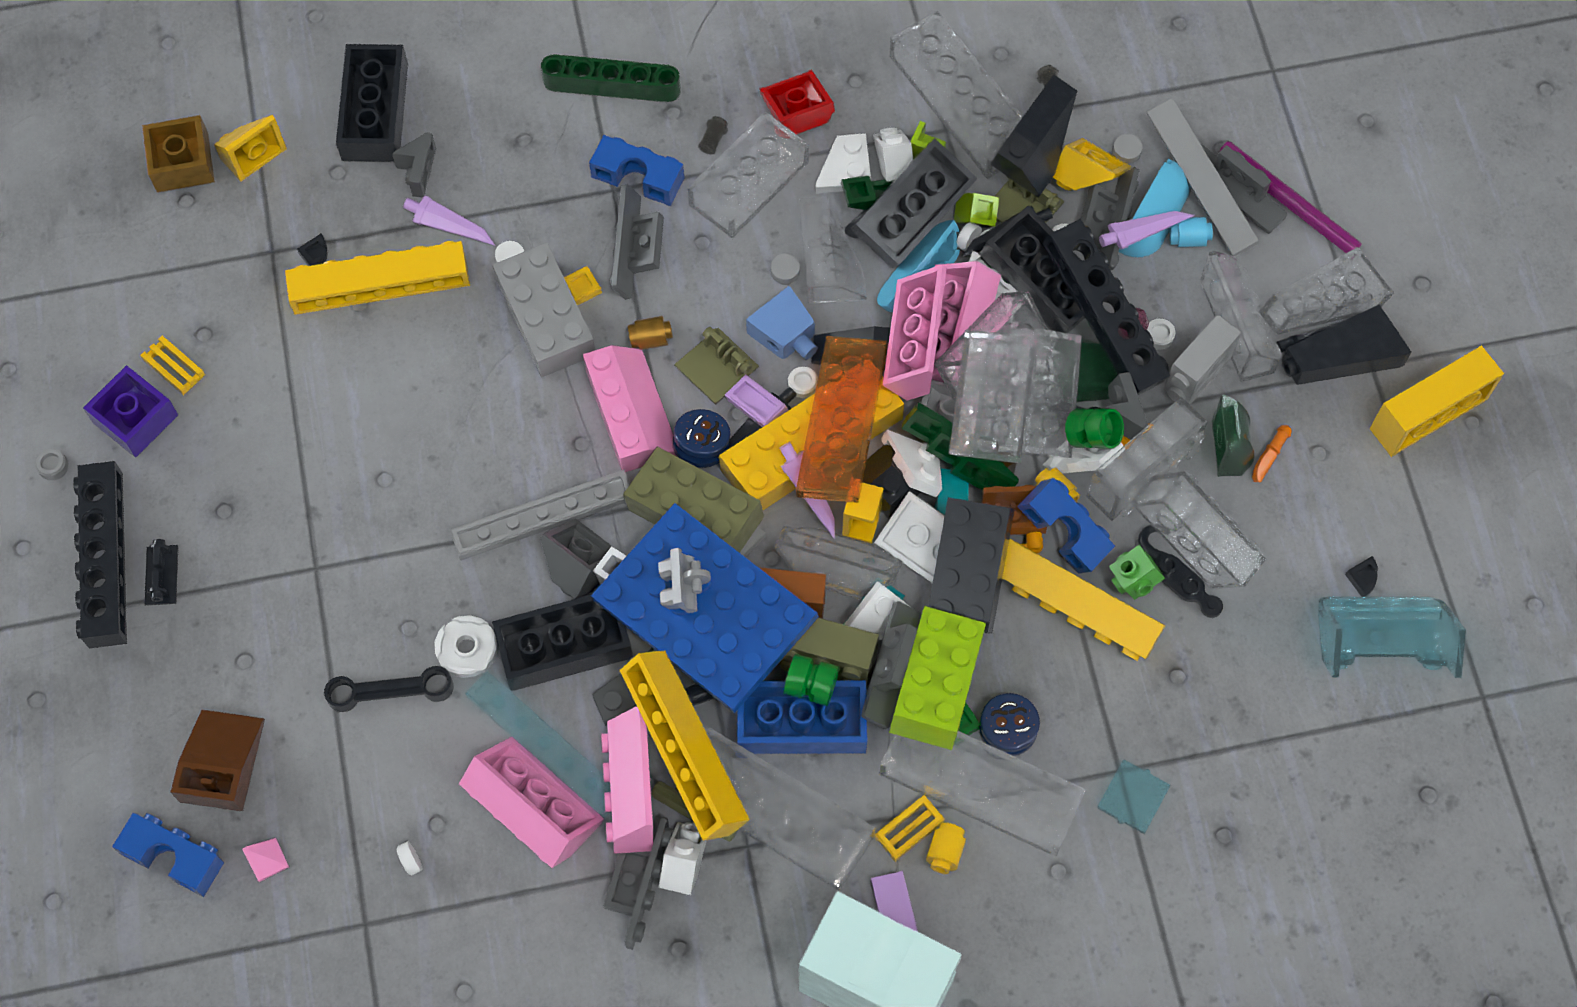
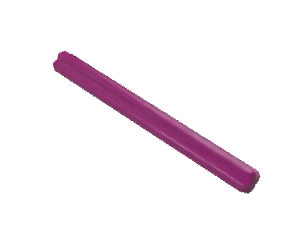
[1219,141,1362,256]

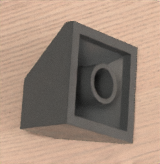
[541,519,614,599]

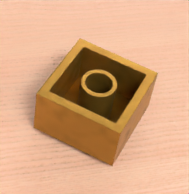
[142,115,215,192]

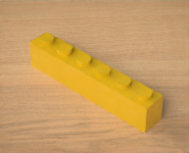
[285,241,470,315]
[1002,538,1166,661]
[619,651,750,841]

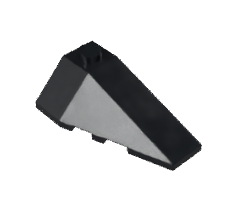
[990,74,1077,198]

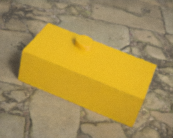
[1369,345,1504,457]

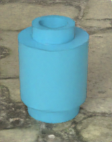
[1169,217,1213,248]

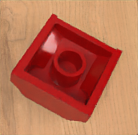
[759,69,835,136]

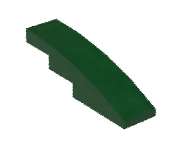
[901,402,1019,490]

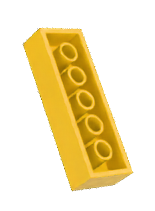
[719,359,904,510]

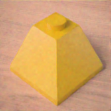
[214,115,287,182]
[1053,138,1131,190]

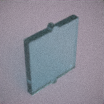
[1097,759,1171,834]

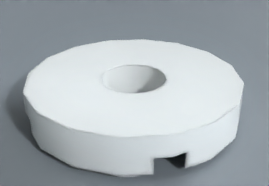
[435,615,498,678]

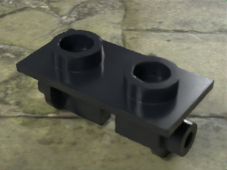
[144,539,178,606]

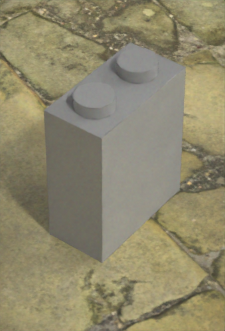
[1164,314,1242,408]

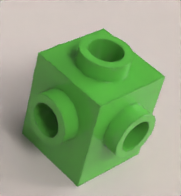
[1109,544,1165,600]

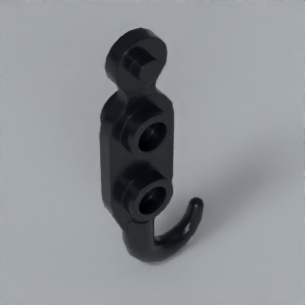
[1138,524,1223,618]

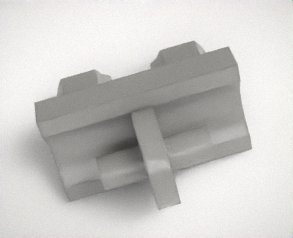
[658,548,711,613]

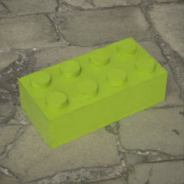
[889,606,986,750]

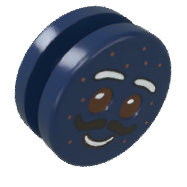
[673,409,731,468]
[979,693,1040,757]

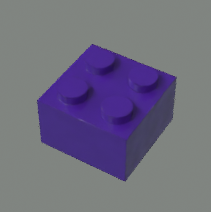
[83,365,178,458]

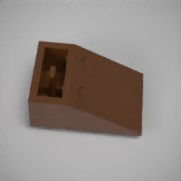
[170,710,265,812]

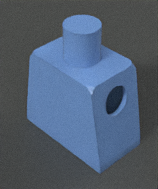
[746,286,818,360]

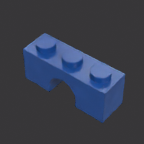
[589,135,684,206]
[1017,478,1115,574]
[112,813,224,897]

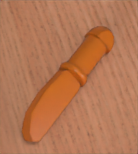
[1252,425,1292,482]

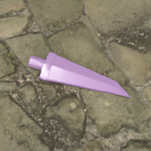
[403,196,495,245]
[1099,211,1195,250]
[779,442,835,539]

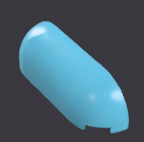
[1119,159,1190,257]
[877,220,960,313]

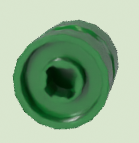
[1065,408,1124,449]
[784,654,839,706]

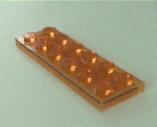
[796,336,887,503]

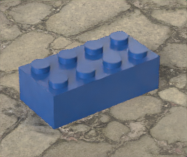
[737,680,867,754]

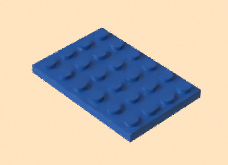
[591,503,819,713]

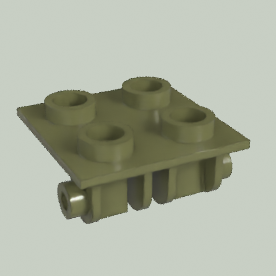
[995,177,1064,223]
[674,327,759,405]

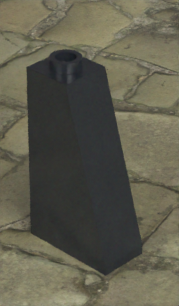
[1281,304,1411,385]

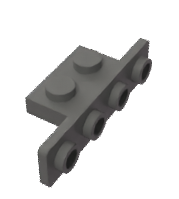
[1201,144,1287,234]
[1081,167,1139,271]
[610,184,664,299]
[861,601,922,729]
[603,817,673,950]

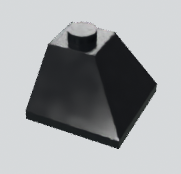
[848,445,921,519]

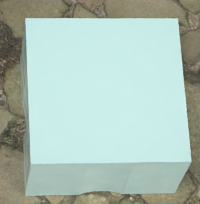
[799,891,962,1007]

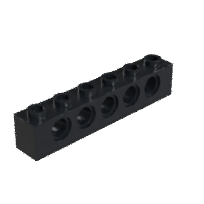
[1043,219,1171,395]
[73,461,127,649]

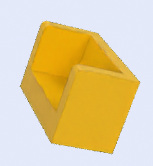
[842,480,884,544]

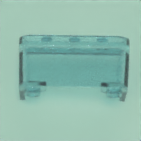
[1318,597,1466,678]

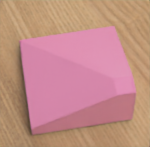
[242,838,289,882]

